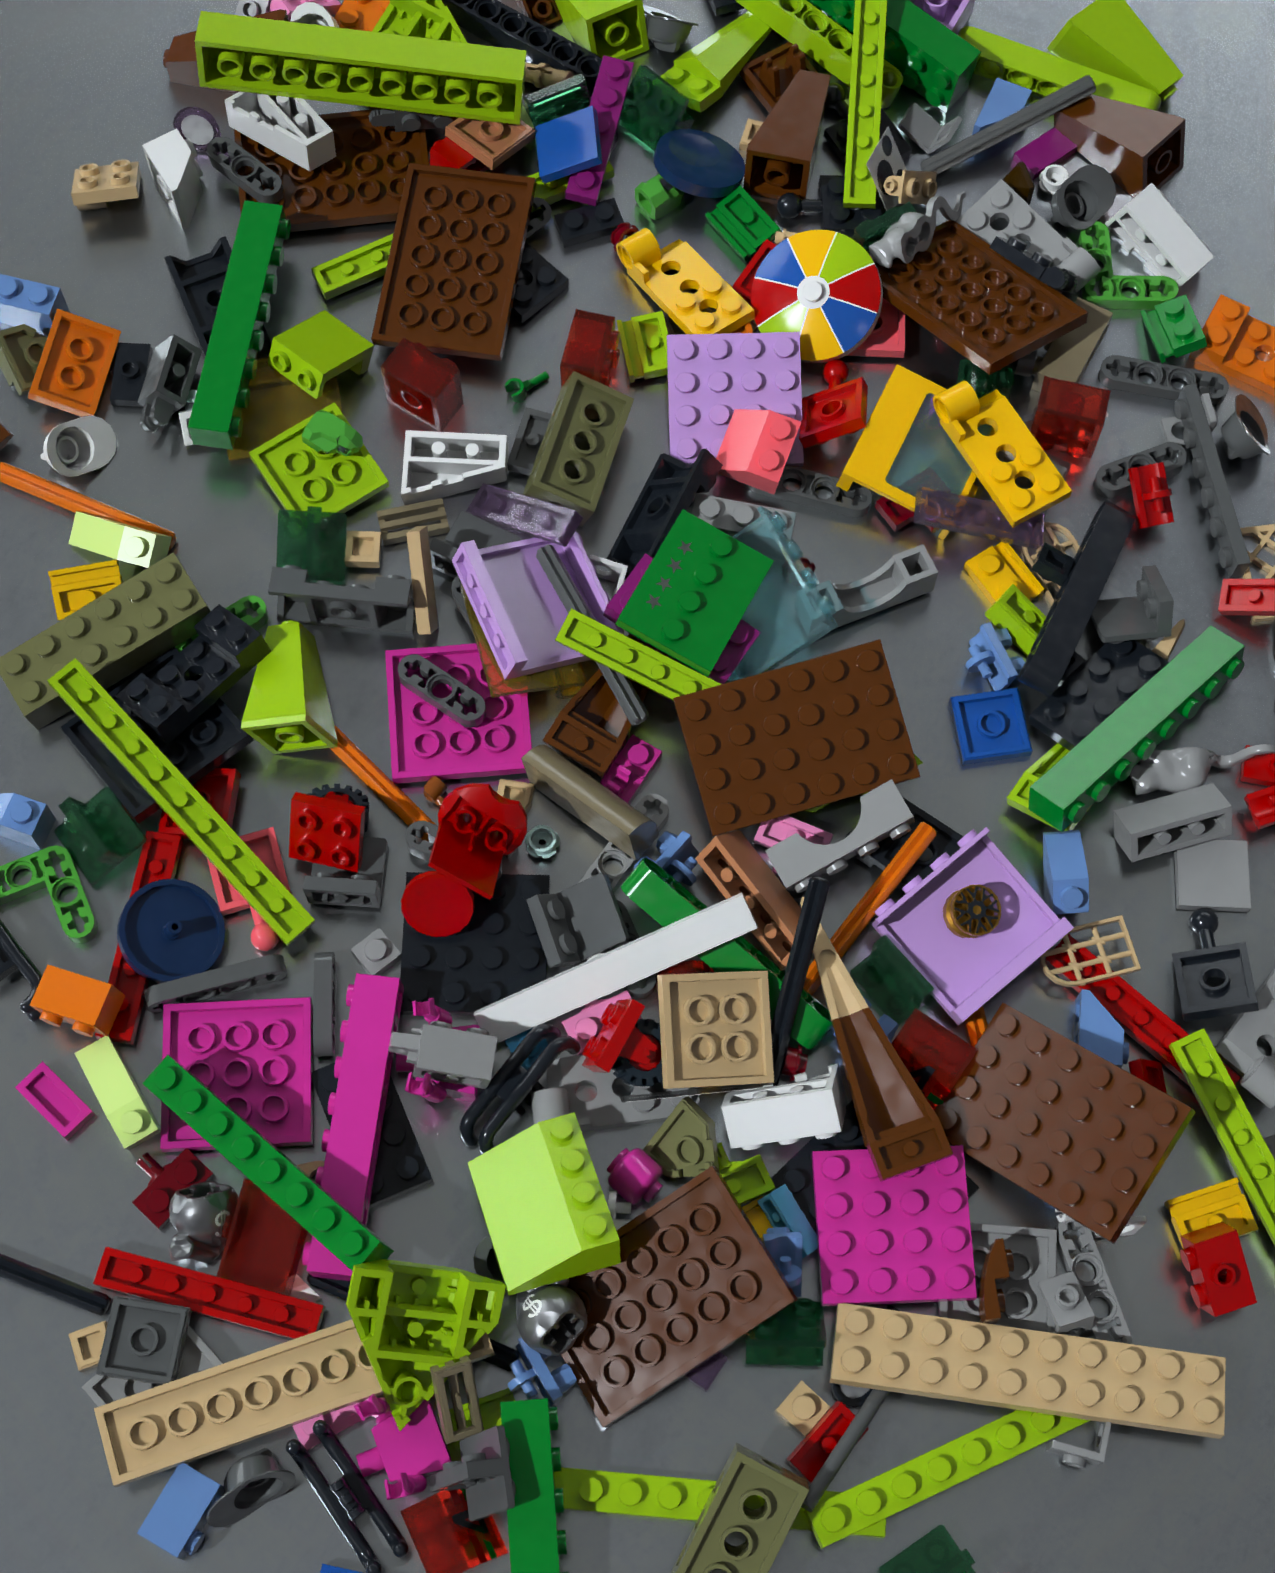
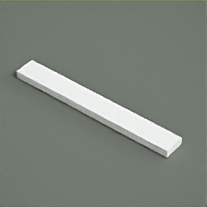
[474,892,758,1043]

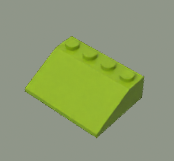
[468,1112,621,1296]

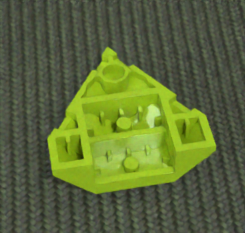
[372,0,467,43]
[346,1259,506,1431]

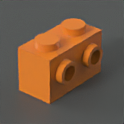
[30,965,125,1037]

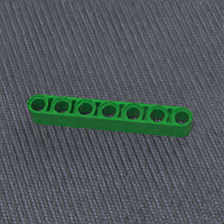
[621,858,833,1050]

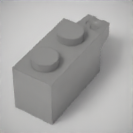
[388,1021,498,1089]

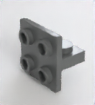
[428,1426,516,1521]

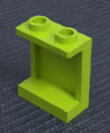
[268,310,374,399]

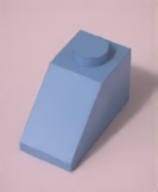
[972,78,1032,135]
[0,793,56,850]
[1043,830,1089,915]
[1073,989,1129,1068]

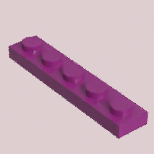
[565,55,634,206]

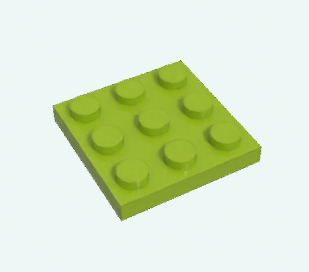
[249,402,389,537]

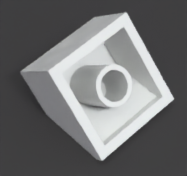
[142,129,203,230]

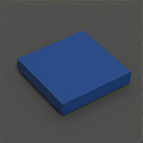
[535,105,602,184]
[949,688,1033,765]

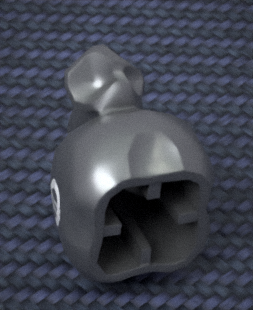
[169,1181,239,1263]
[516,1278,587,1356]

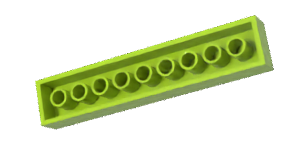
[195,11,527,125]

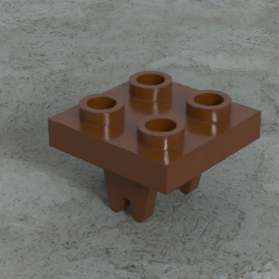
[739,42,818,114]

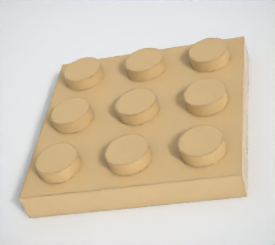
[657,970,774,1089]

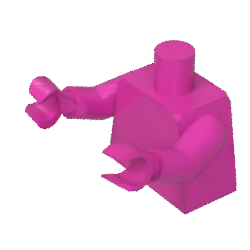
[396,998,480,1103]
[354,1394,452,1500]

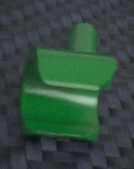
[505,371,549,403]

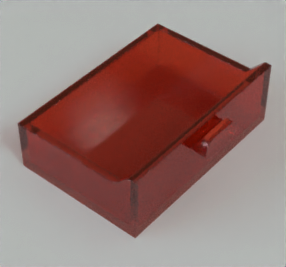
[217,1178,308,1295]

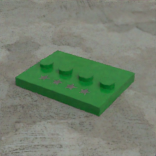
[615,509,774,677]

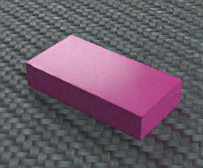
[15,1061,95,1141]

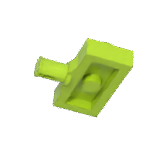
[717,1142,775,1206]

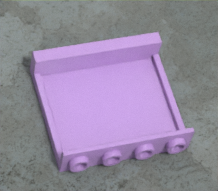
[452,520,624,680]
[872,827,1074,1025]

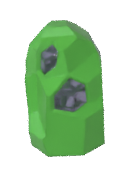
[635,174,685,220]
[302,410,363,456]

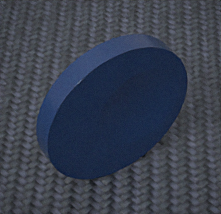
[653,129,745,198]
[117,879,225,984]

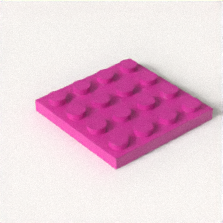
[385,643,532,784]
[160,997,313,1152]
[812,1145,977,1306]

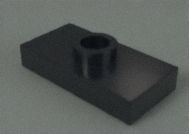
[109,343,153,407]

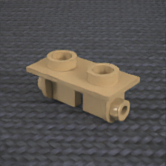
[883,170,937,204]

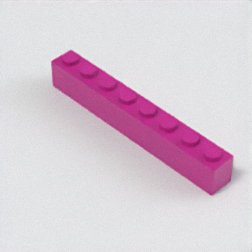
[302,973,404,1281]

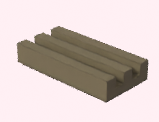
[376,498,450,546]
[430,1355,484,1444]

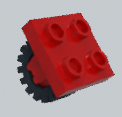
[289,784,369,873]
[582,999,663,1086]

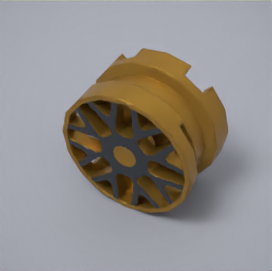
[943,885,1001,938]

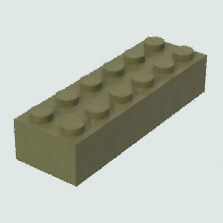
[0,552,211,730]

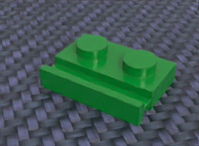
[705,185,781,263]
[1140,294,1207,363]

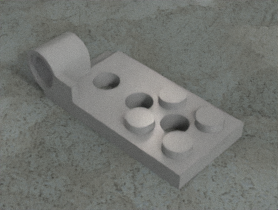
[955,179,1101,294]
[1215,968,1275,1109]
[531,1055,701,1132]

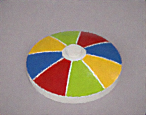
[751,230,883,363]

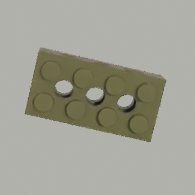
[521,371,634,527]
[671,1443,810,1573]

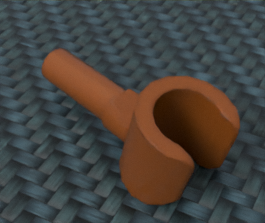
[423,776,447,807]

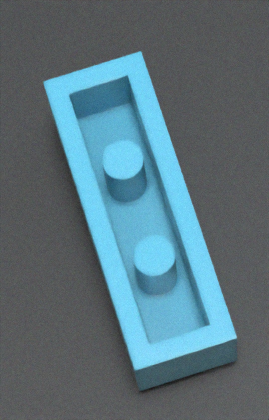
[757,1184,818,1258]

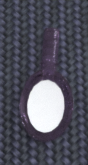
[173,107,231,163]

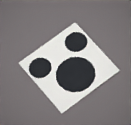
[866,126,907,217]

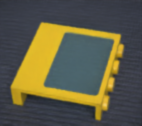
[836,364,996,540]

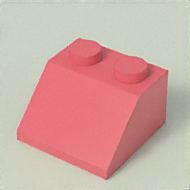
[716,409,801,495]

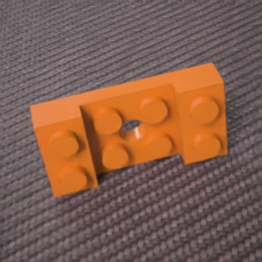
[1189,294,1275,397]

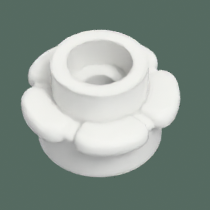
[1039,164,1069,195]

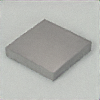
[1174,839,1251,912]

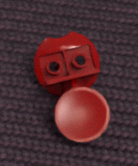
[401,783,528,937]

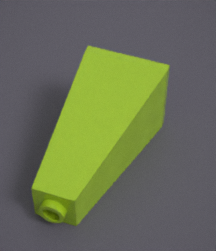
[554,0,649,60]
[1047,0,1184,102]
[241,620,338,754]

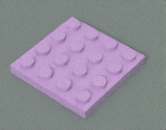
[667,332,804,466]

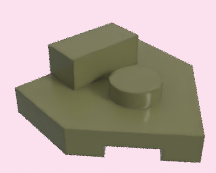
[0,324,47,396]
[643,1096,719,1178]

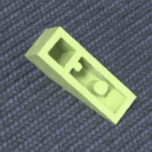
[69,511,172,568]
[74,1035,161,1150]

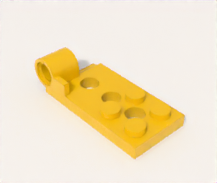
[616,228,755,334]
[933,381,1072,528]

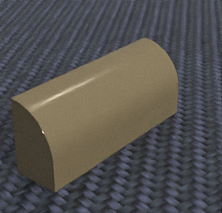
[521,745,659,860]

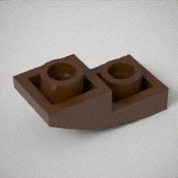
[979,1238,1014,1324]

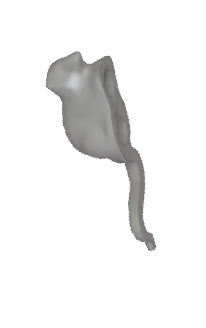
[869,192,966,268]
[1130,744,1275,795]

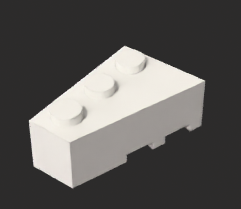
[224,91,336,172]
[1105,183,1214,288]
[401,430,509,505]
[721,1063,848,1150]

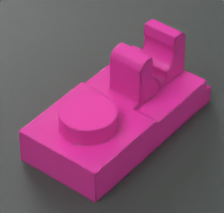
[600,734,662,804]

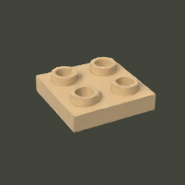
[71,159,141,211]

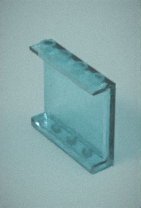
[726,506,838,683]

